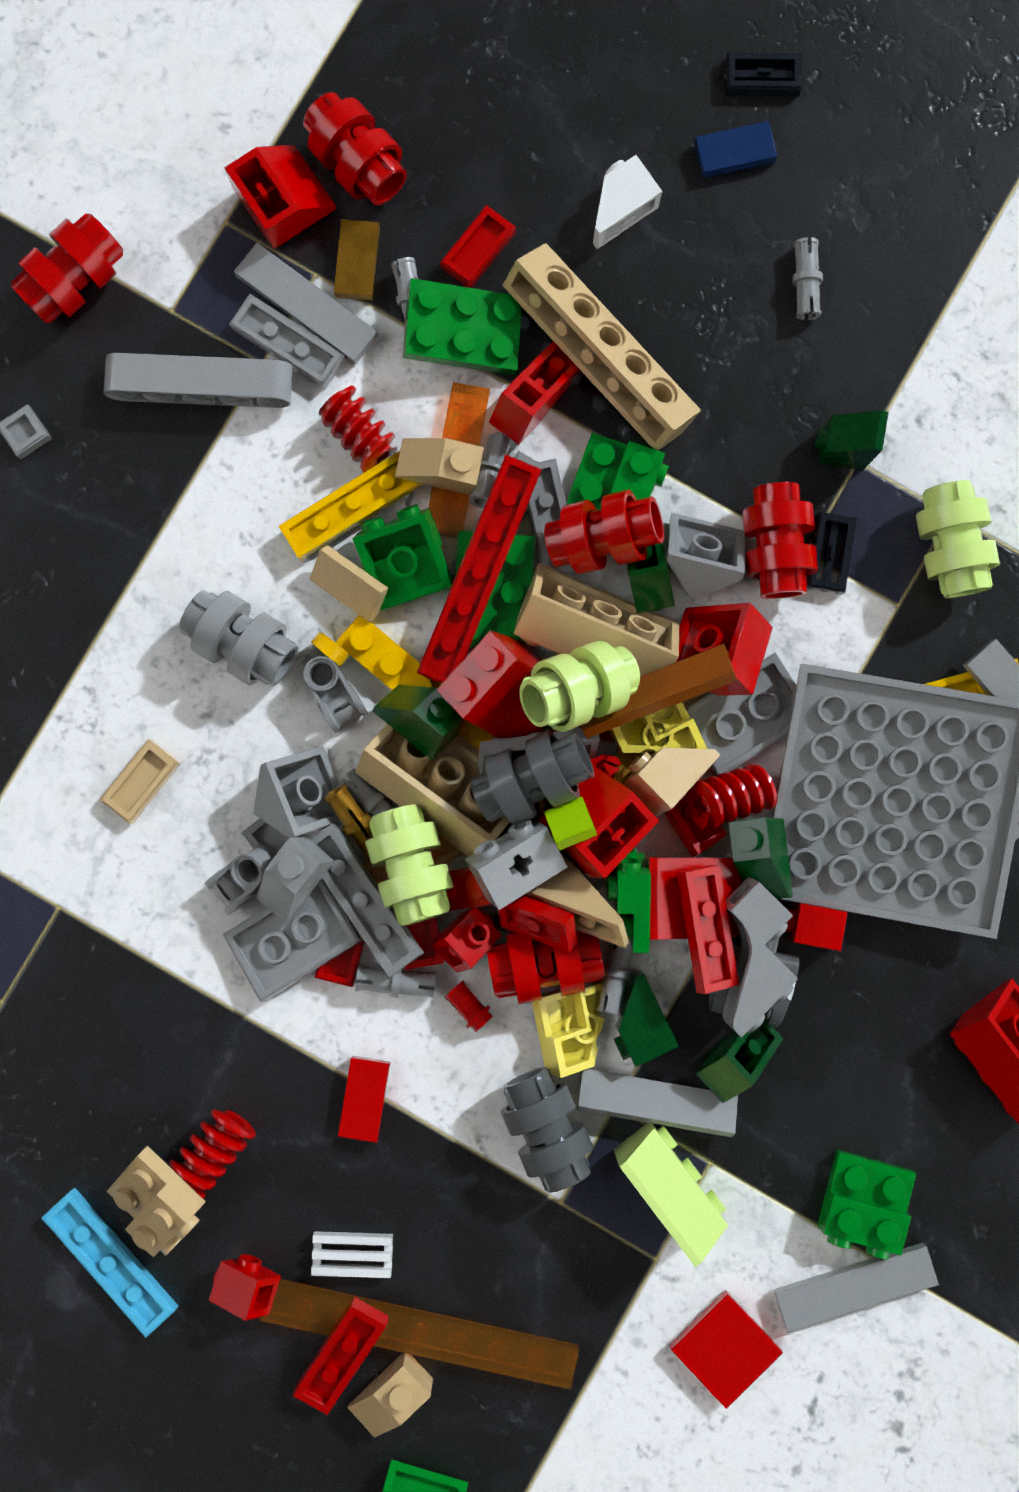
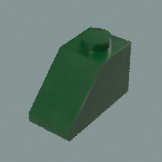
[815,410,889,471]
[627,543,675,614]
[373,685,464,760]
[729,817,793,899]
[613,970,679,1067]
[696,1019,783,1103]

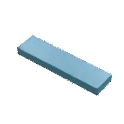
[41,1188,178,1338]

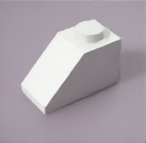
[593,155,662,249]

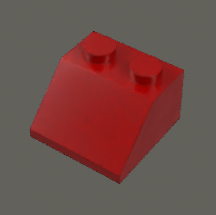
[676,602,773,696]

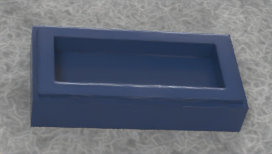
[694,121,778,178]

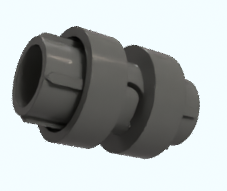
[471,730,595,825]
[501,1067,593,1193]

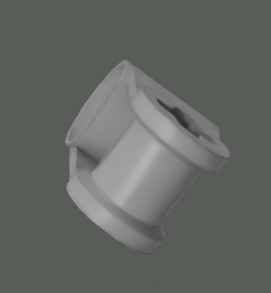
[303,656,368,733]
[204,845,277,915]

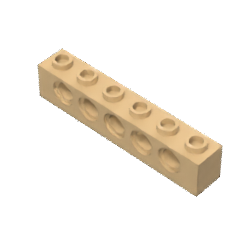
[502,243,701,451]

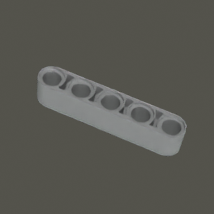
[104,353,293,408]

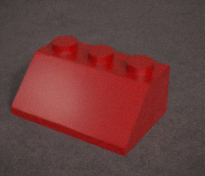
[950,978,1019,1125]

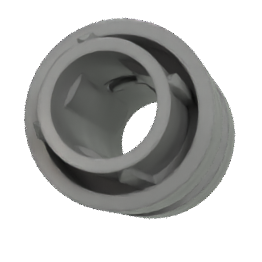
[179,590,298,686]

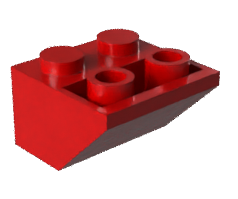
[224,145,336,249]
[536,764,659,878]

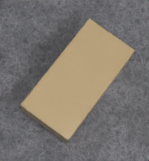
[309,545,388,622]
[100,739,181,824]

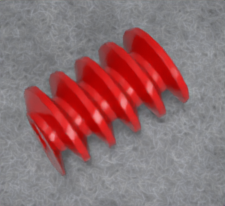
[318,385,397,473]
[686,764,777,829]
[169,1109,256,1199]

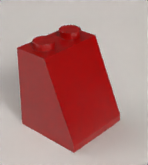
[437,631,548,739]
[645,857,743,940]

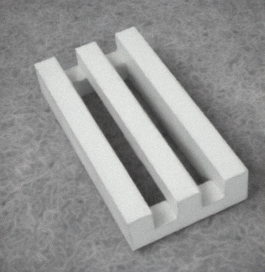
[311,1231,393,1278]

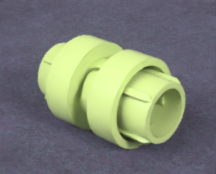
[915,480,1000,598]
[520,641,640,732]
[365,804,454,926]

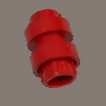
[303,92,407,205]
[11,213,123,323]
[742,482,818,599]
[544,489,664,575]
[487,930,605,1004]

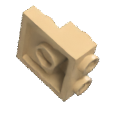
[107,1146,205,1257]

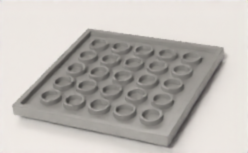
[772,664,1019,939]

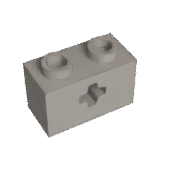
[465,818,567,910]

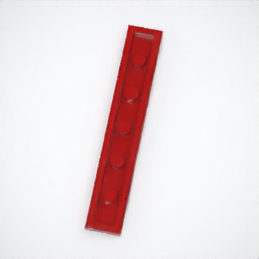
[417,455,542,684]

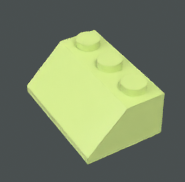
[613,1123,728,1267]

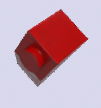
[488,341,581,445]

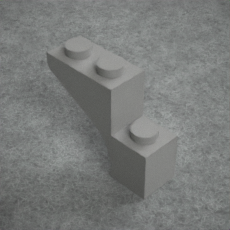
[723,877,798,1037]

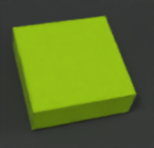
[544,796,597,851]

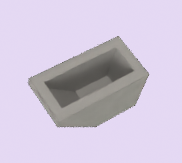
[256,836,334,923]

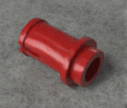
[444,980,493,1032]

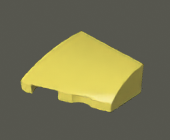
[609,702,707,753]
[532,980,604,1078]

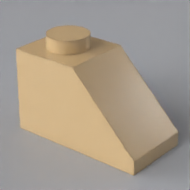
[394,438,484,495]
[624,747,720,816]
[347,1349,433,1437]

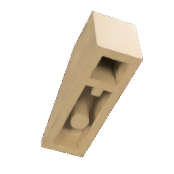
[524,856,629,948]

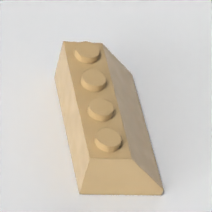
[514,563,679,676]
[355,724,512,857]

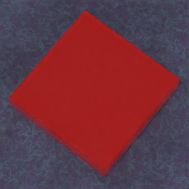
[669,1290,783,1409]

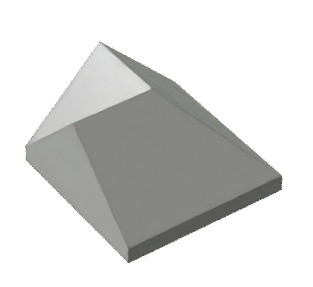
[666,513,745,601]
[253,746,352,838]

